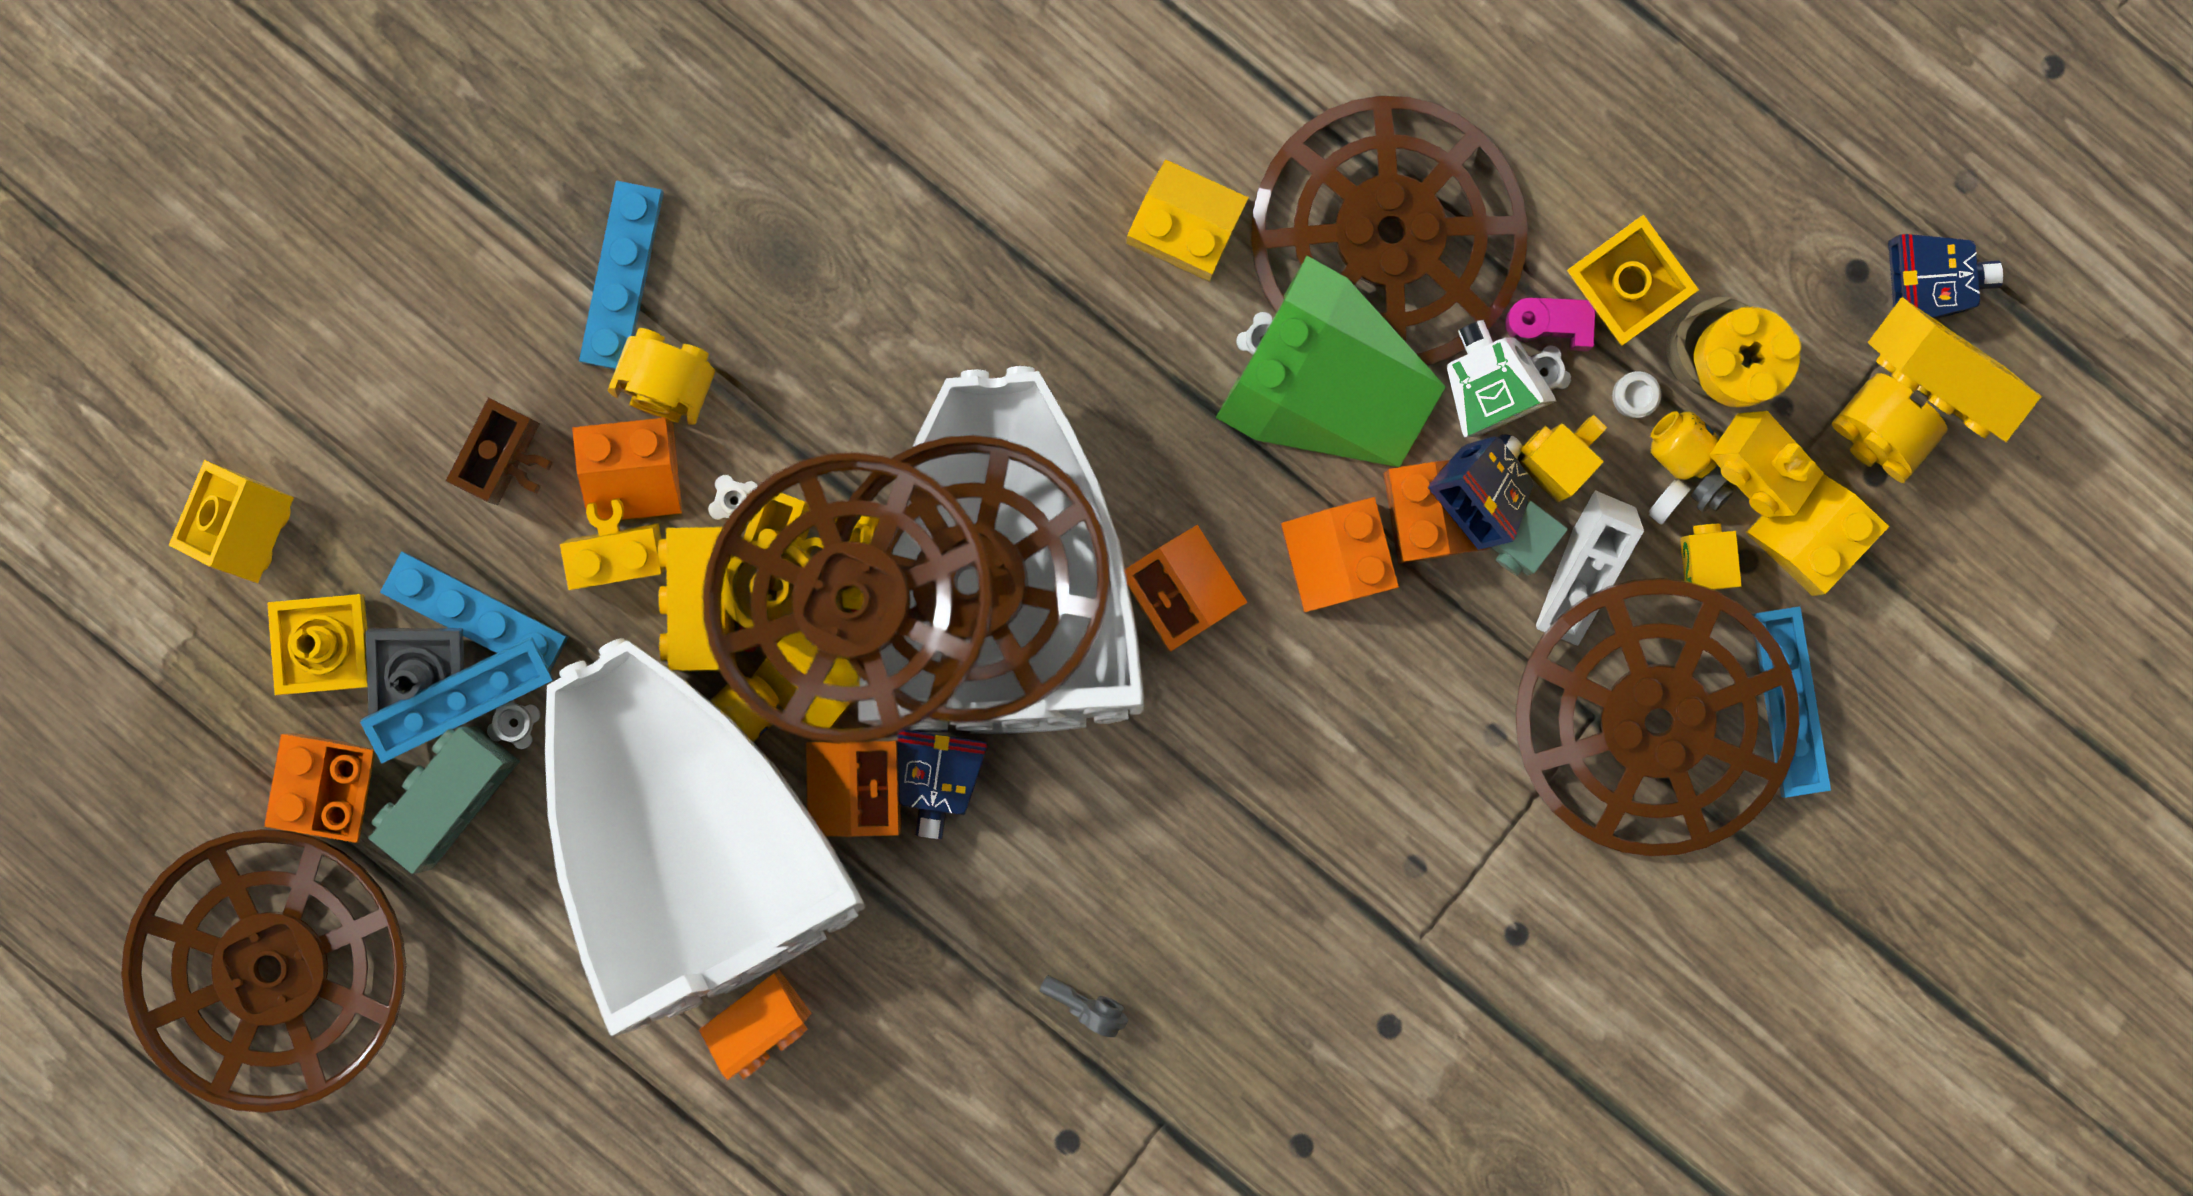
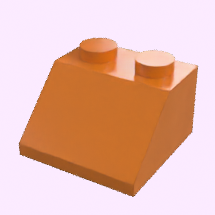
[572,417,682,524]
[1383,460,1490,564]
[1281,497,1399,613]

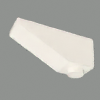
[1536,490,1644,646]

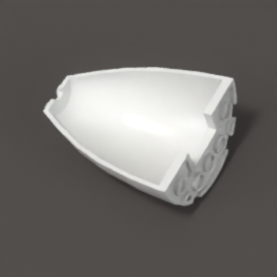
[858,366,1144,734]
[545,638,865,1036]

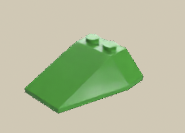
[1216,255,1446,467]

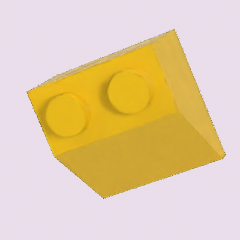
[1126,159,1249,282]
[1566,214,1699,346]
[169,460,294,583]
[1745,474,1889,596]
[751,632,860,728]

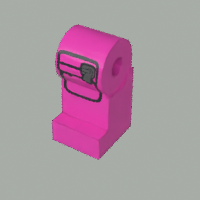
[1505,298,1595,351]

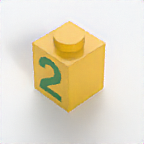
[1680,523,1742,590]

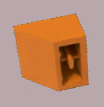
[1125,525,1248,653]
[264,733,375,843]
[806,740,902,837]
[699,969,812,1080]

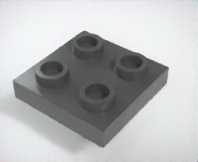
[366,628,464,716]

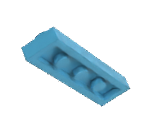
[579,181,664,370]
[380,551,569,672]
[1752,606,1831,798]
[360,637,553,763]

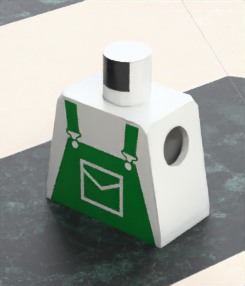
[1447,320,1556,438]

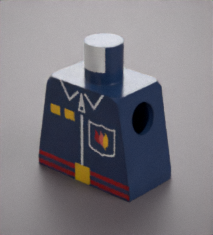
[1888,234,2003,319]
[1428,434,1533,550]
[898,730,988,839]

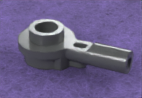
[1691,466,1734,513]
[1039,975,1128,1037]

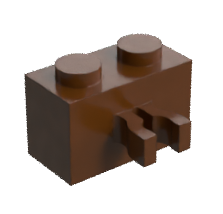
[445,397,553,506]

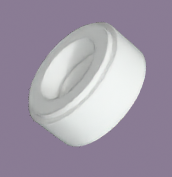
[1612,371,1661,419]
[1648,479,1691,525]

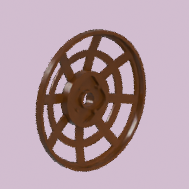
[1251,96,1528,366]
[836,435,1111,723]
[702,452,993,744]
[1515,578,1800,856]
[121,829,407,1113]

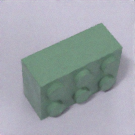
[368,726,520,874]

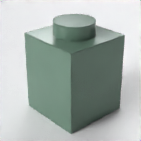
[1491,501,1568,576]

